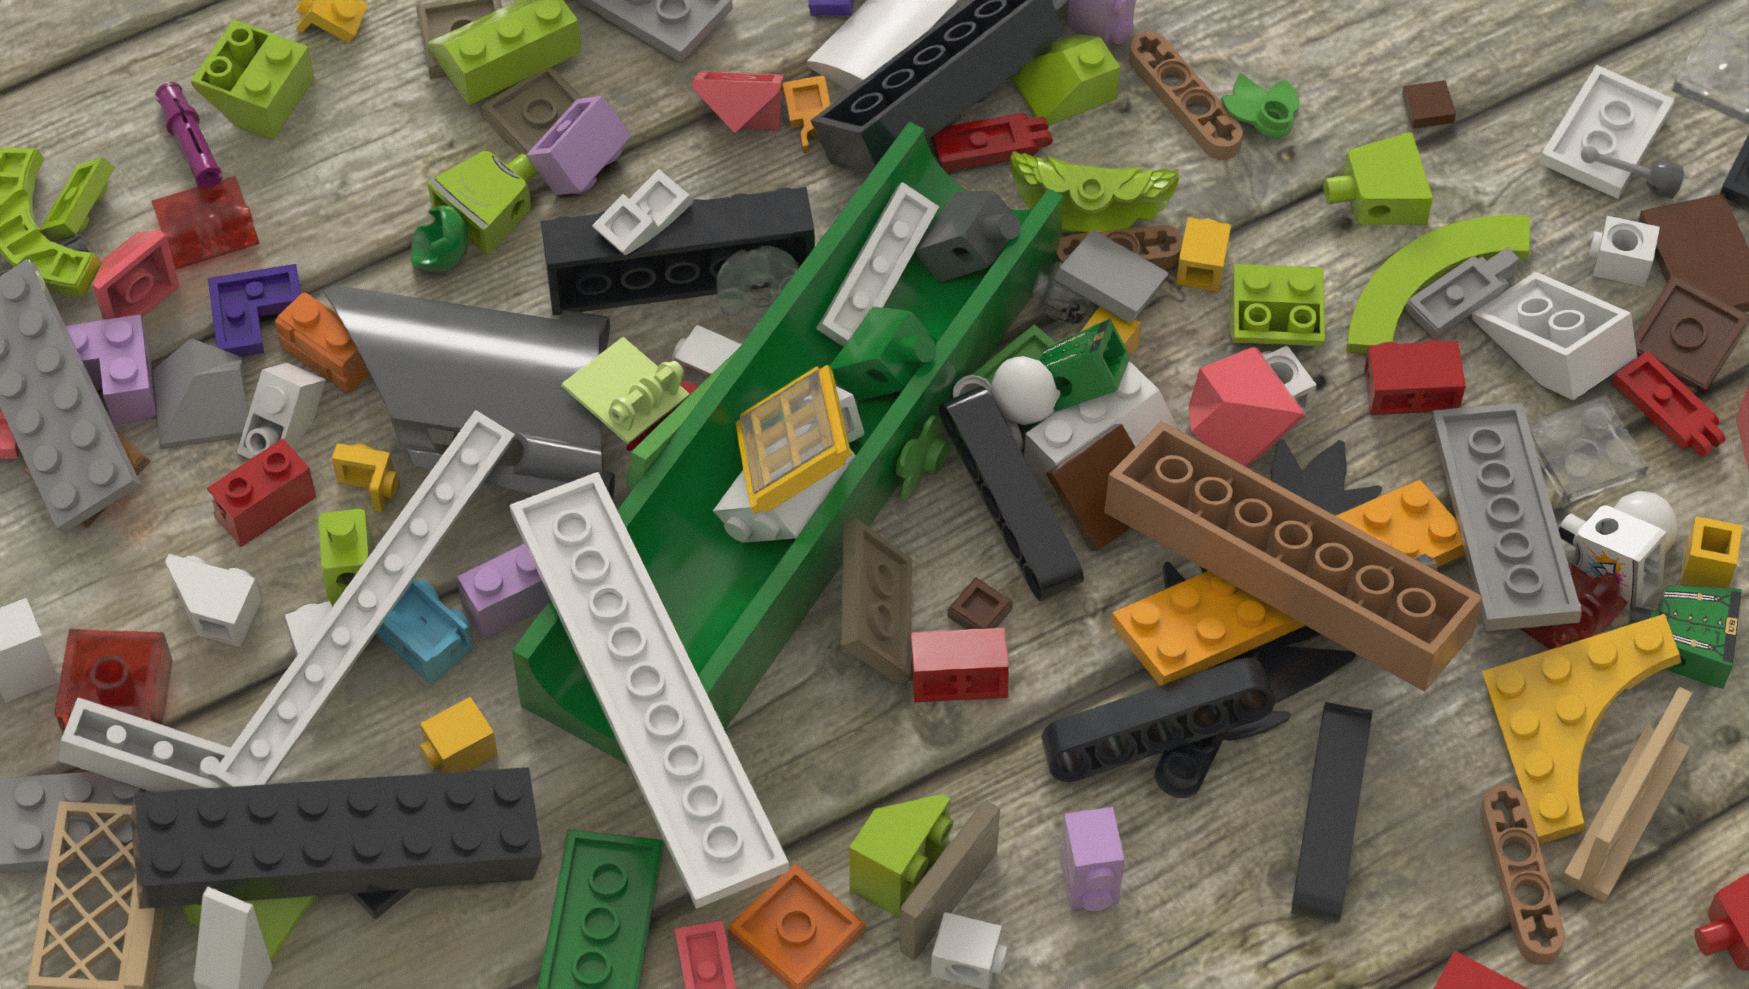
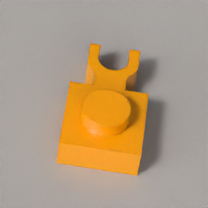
[782,75,831,154]

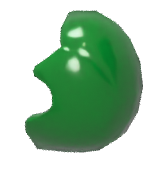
[411,205,468,272]

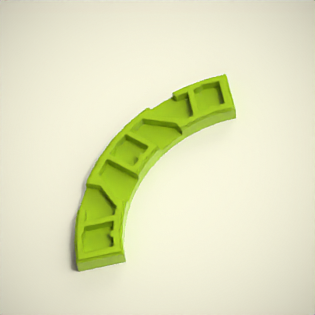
[0,147,102,298]
[1346,215,1530,354]

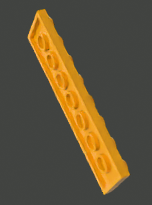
[1111,479,1465,685]

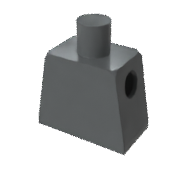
[914,191,1020,282]

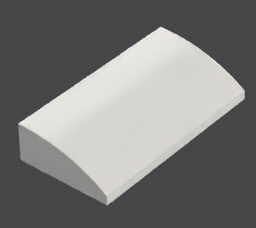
[807,0,968,91]

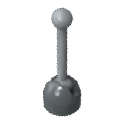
[1581,146,1684,199]

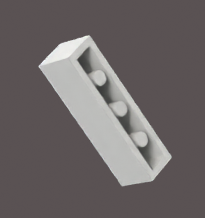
[58,697,230,792]

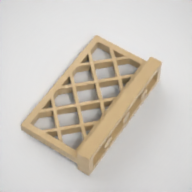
[1561,687,1692,904]
[27,801,166,989]

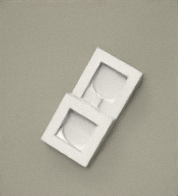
[592,169,693,255]

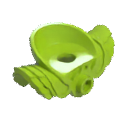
[1010,151,1179,234]

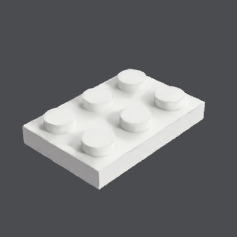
[1539,65,1675,199]

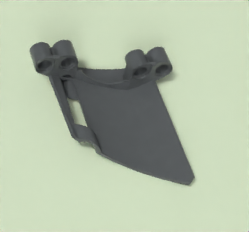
[324,285,615,501]

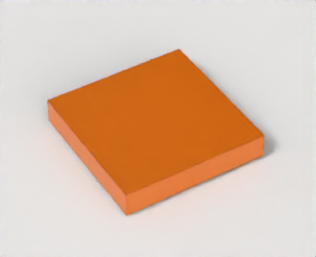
[727,863,866,989]

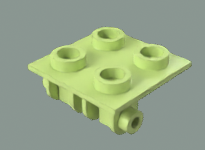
[561,337,690,444]

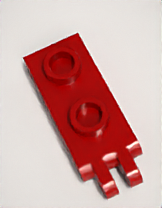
[931,113,1053,172]
[1612,351,1726,457]

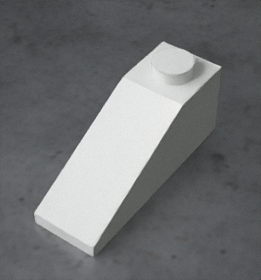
[194,887,273,989]

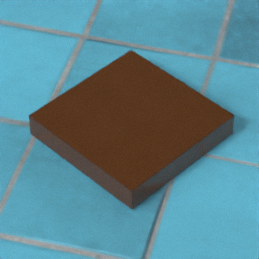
[1634,274,1749,394]
[1045,424,1135,551]

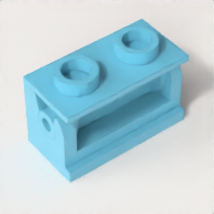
[375,579,473,685]

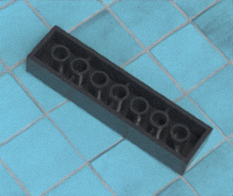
[131,767,542,909]

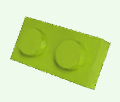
[39,157,115,242]

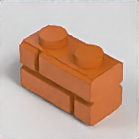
[275,292,369,394]

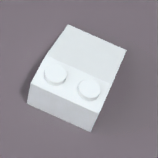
[1472,272,1637,400]

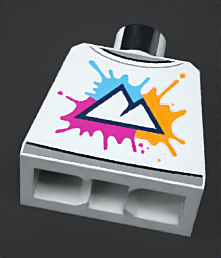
[1558,506,1666,611]

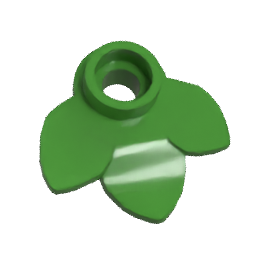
[1221,74,1300,138]
[896,415,951,500]

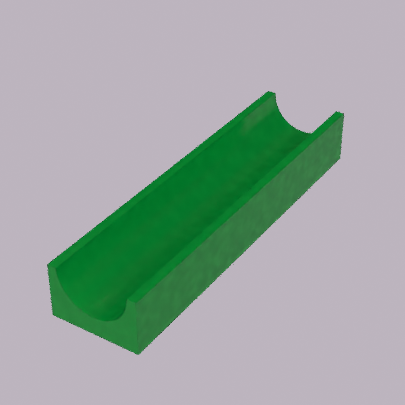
[512,122,1064,766]

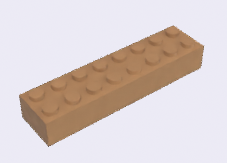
[1104,421,1483,692]

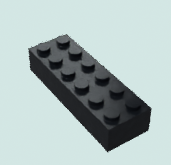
[810,0,1065,174]
[540,187,815,316]

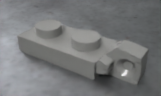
[1405,247,1519,340]

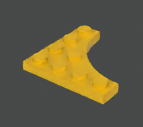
[1482,614,1681,845]

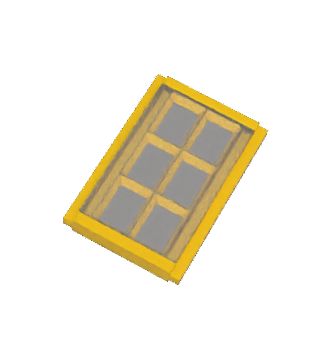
[735,365,852,515]

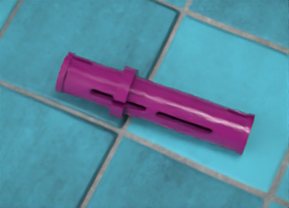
[155,82,223,189]

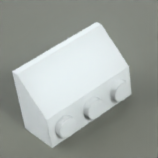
[1024,361,1180,499]

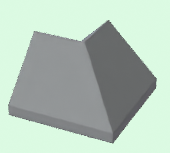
[153,338,249,449]

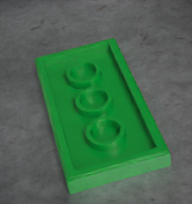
[537,829,664,989]

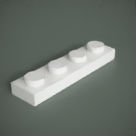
[816,182,939,347]

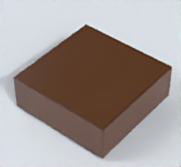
[1402,80,1456,129]
[947,577,1013,629]

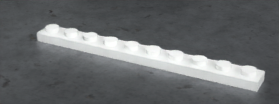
[211,410,515,787]

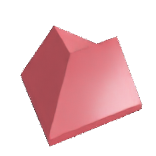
[693,71,785,133]
[92,230,180,320]
[1188,347,1306,468]

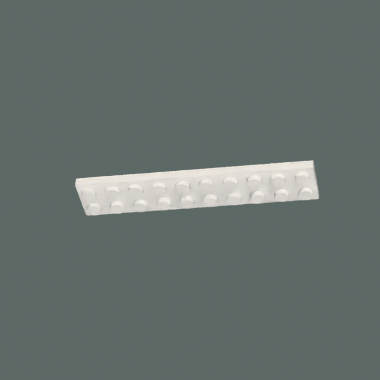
[510,472,789,909]

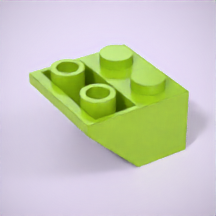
[190,19,315,140]
[1230,264,1325,346]
[849,794,954,918]

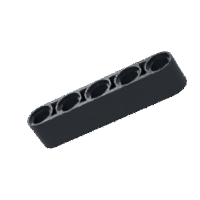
[939,386,1084,602]
[1041,658,1275,783]
[1291,702,1373,922]

